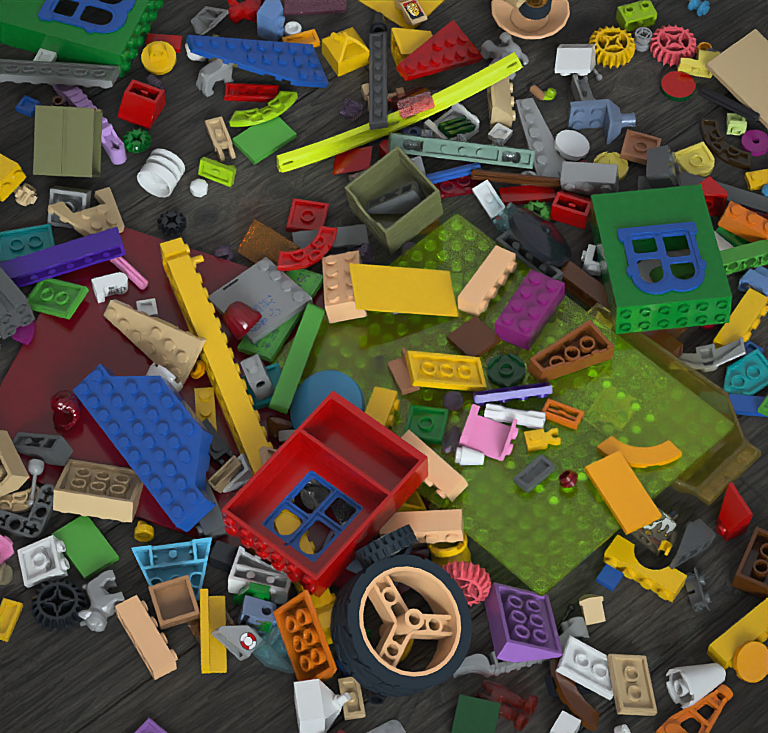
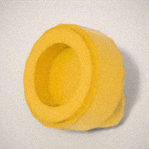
[134,521,154,542]

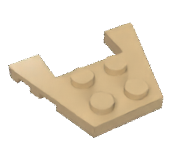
[48,187,124,236]

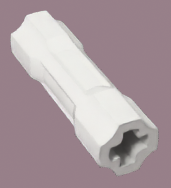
[484,403,546,429]

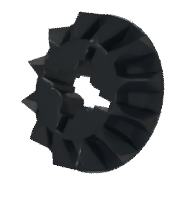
[157,210,187,236]

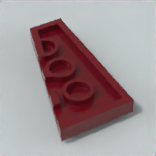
[434,161,484,199]

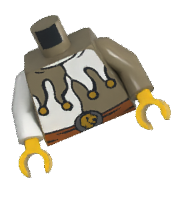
[631,508,678,557]

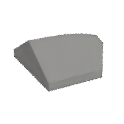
[191,6,229,36]

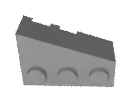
[560,161,619,196]

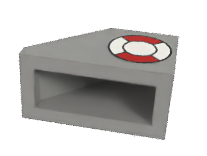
[211,625,263,661]

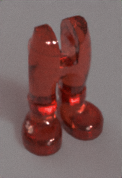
[475,680,539,731]

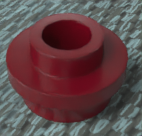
[558,469,578,488]

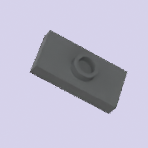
[513,454,556,494]

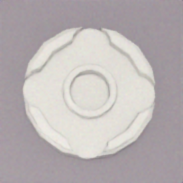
[554,130,590,161]

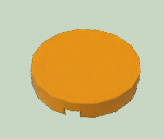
[733,641,768,682]

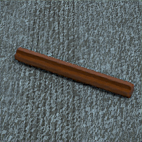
[471,169,561,188]

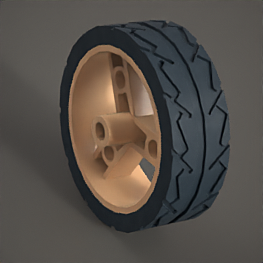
[330,554,472,697]

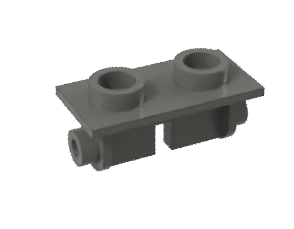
[685,568,712,612]

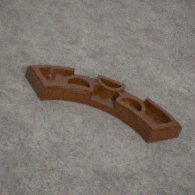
[550,657,600,732]

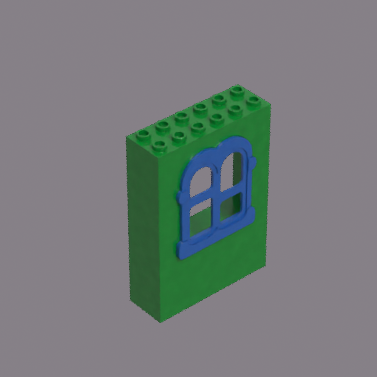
[0,0,164,78]
[590,184,732,334]

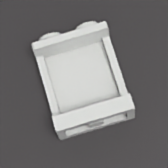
[423,103,480,141]

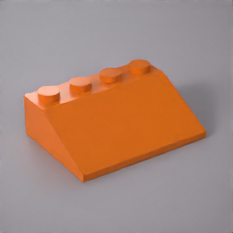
[273,590,337,683]

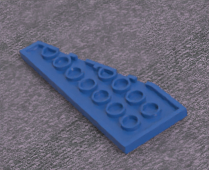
[186,35,329,88]

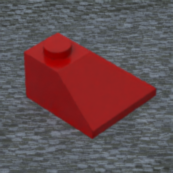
[716,482,753,542]

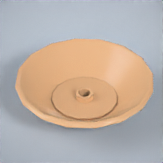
[491,0,570,39]

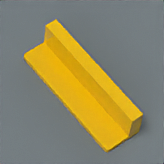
[200,589,227,674]

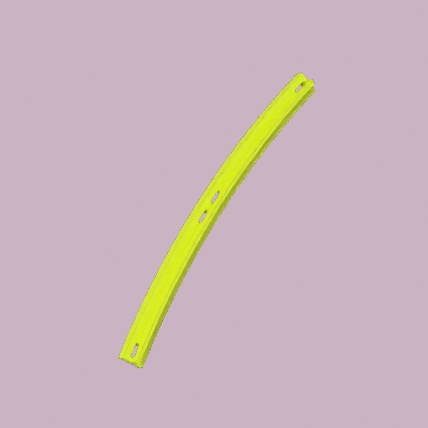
[277,52,523,172]

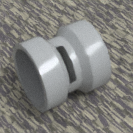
[634,27,652,52]

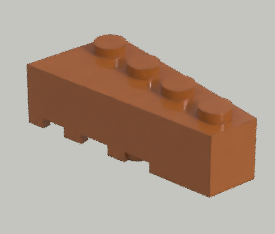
[527,320,615,383]

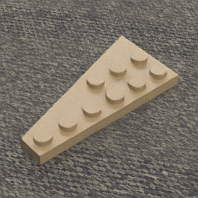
[104,299,207,385]

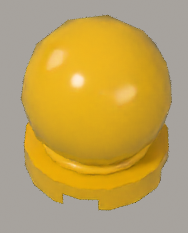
[427,530,471,568]

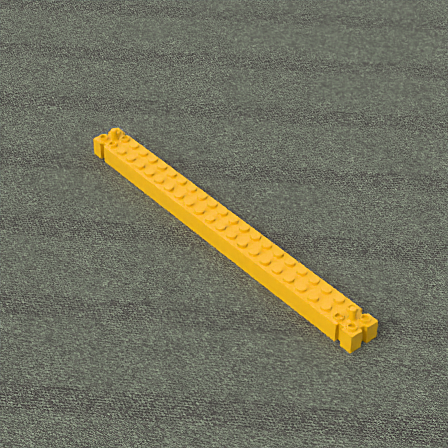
[160,237,336,645]

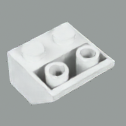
[555,44,596,76]

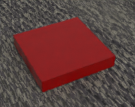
[286,198,329,232]

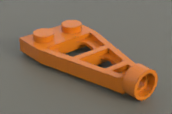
[656,684,733,733]

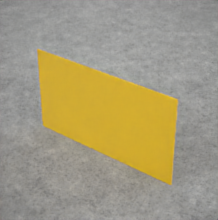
[349,263,458,317]

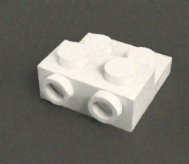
[17,535,70,588]

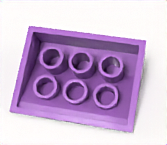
[484,582,563,663]

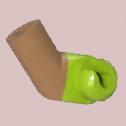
[529,85,556,100]

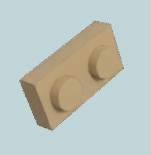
[338,677,365,720]

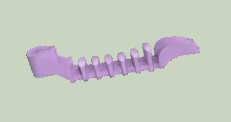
[52,84,127,165]

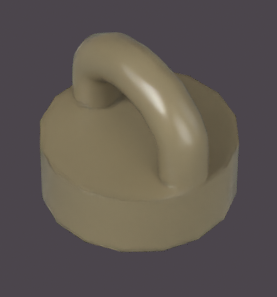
[0,562,14,585]

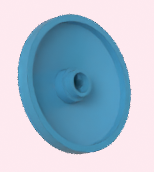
[290,370,365,430]

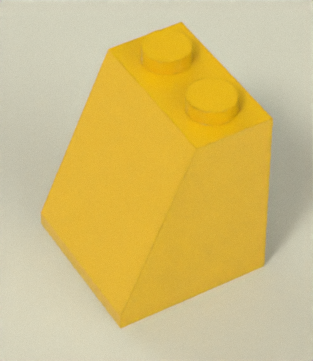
[390,28,433,77]
[0,154,26,202]

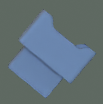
[737,266,768,297]

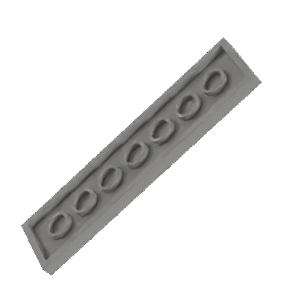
[0,59,120,88]

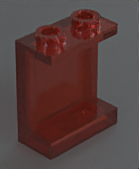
[388,86,435,119]

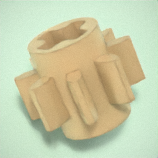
[14,183,38,206]

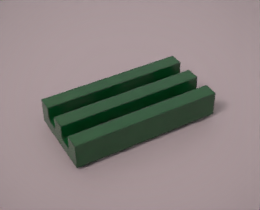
[438,115,476,139]

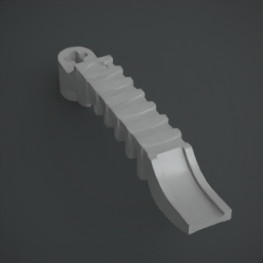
[453,617,590,678]

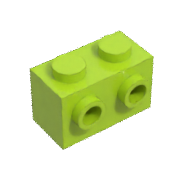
[616,0,657,32]

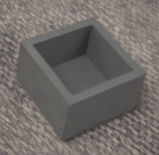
[646,145,682,189]

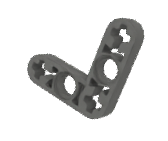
[0,484,55,541]

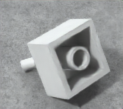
[294,679,351,733]

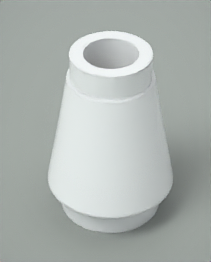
[454,446,484,465]

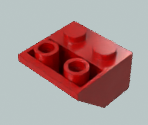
[118,79,166,130]
[550,189,591,229]

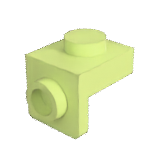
[726,113,747,135]

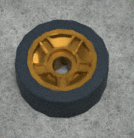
[518,0,552,20]

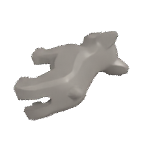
[196,58,236,97]
[78,570,125,632]

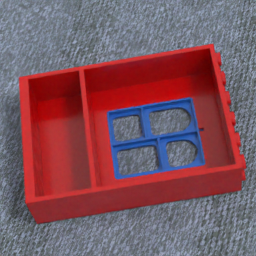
[221,390,428,598]

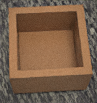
[148,575,200,630]

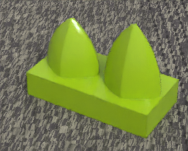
[198,157,237,187]

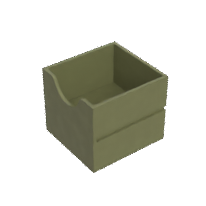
[33,105,103,177]
[344,146,443,255]

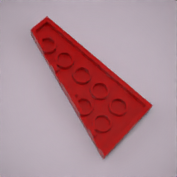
[396,20,483,81]

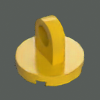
[141,41,177,75]

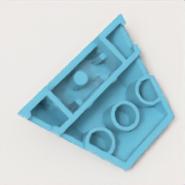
[131,537,212,601]

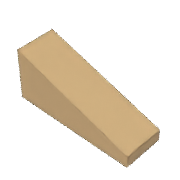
[208,455,243,493]

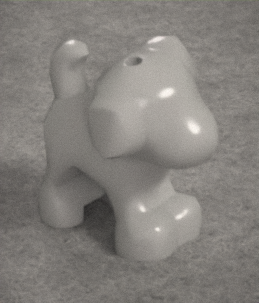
[480,32,529,79]

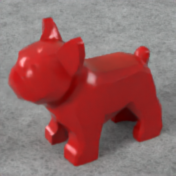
[227,0,265,24]

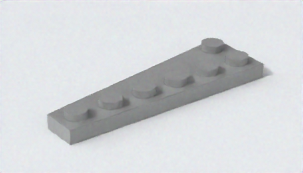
[515,98,565,185]

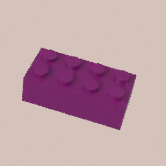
[495,270,565,351]

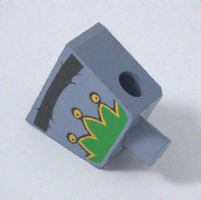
[237,595,278,634]

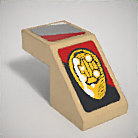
[394,0,428,25]

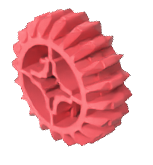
[649,24,697,67]
[442,560,491,606]

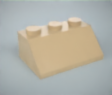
[487,64,515,129]
[0,430,29,497]

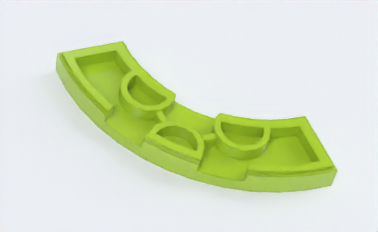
[229,91,298,127]

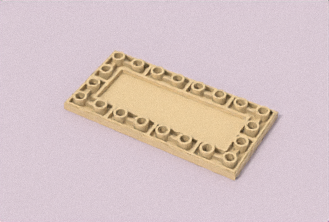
[705,29,768,129]

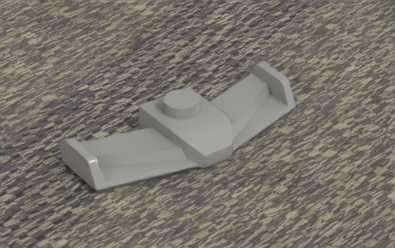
[670,337,746,372]

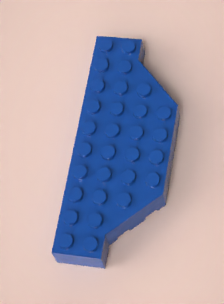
[73,363,216,532]

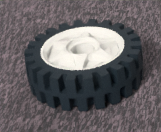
[355,524,418,569]

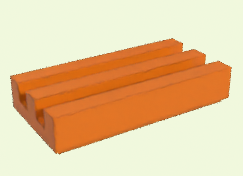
[541,398,584,430]

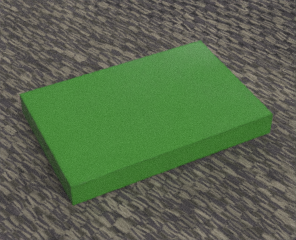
[232,116,297,165]
[27,278,89,320]
[52,516,119,580]

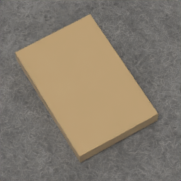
[606,654,657,716]

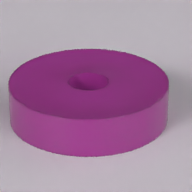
[740,130,768,157]

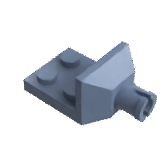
[567,99,636,144]

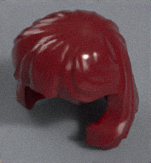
[223,301,262,340]
[50,390,82,430]

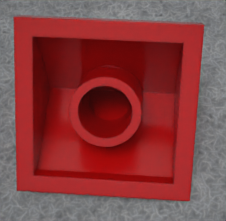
[697,176,728,217]

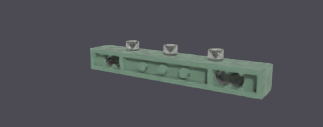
[387,129,535,169]

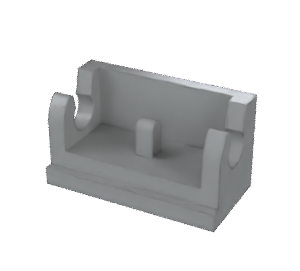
[571,74,596,101]

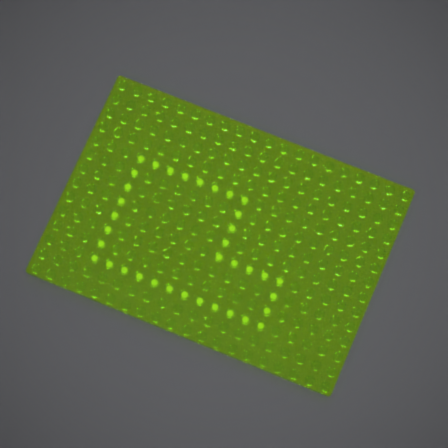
[267,214,734,596]

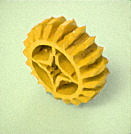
[588,25,635,69]

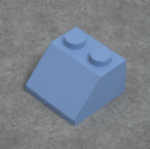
[257,0,285,42]

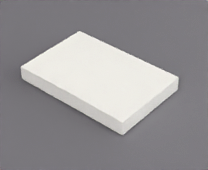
[556,636,614,700]

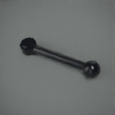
[557,604,575,636]

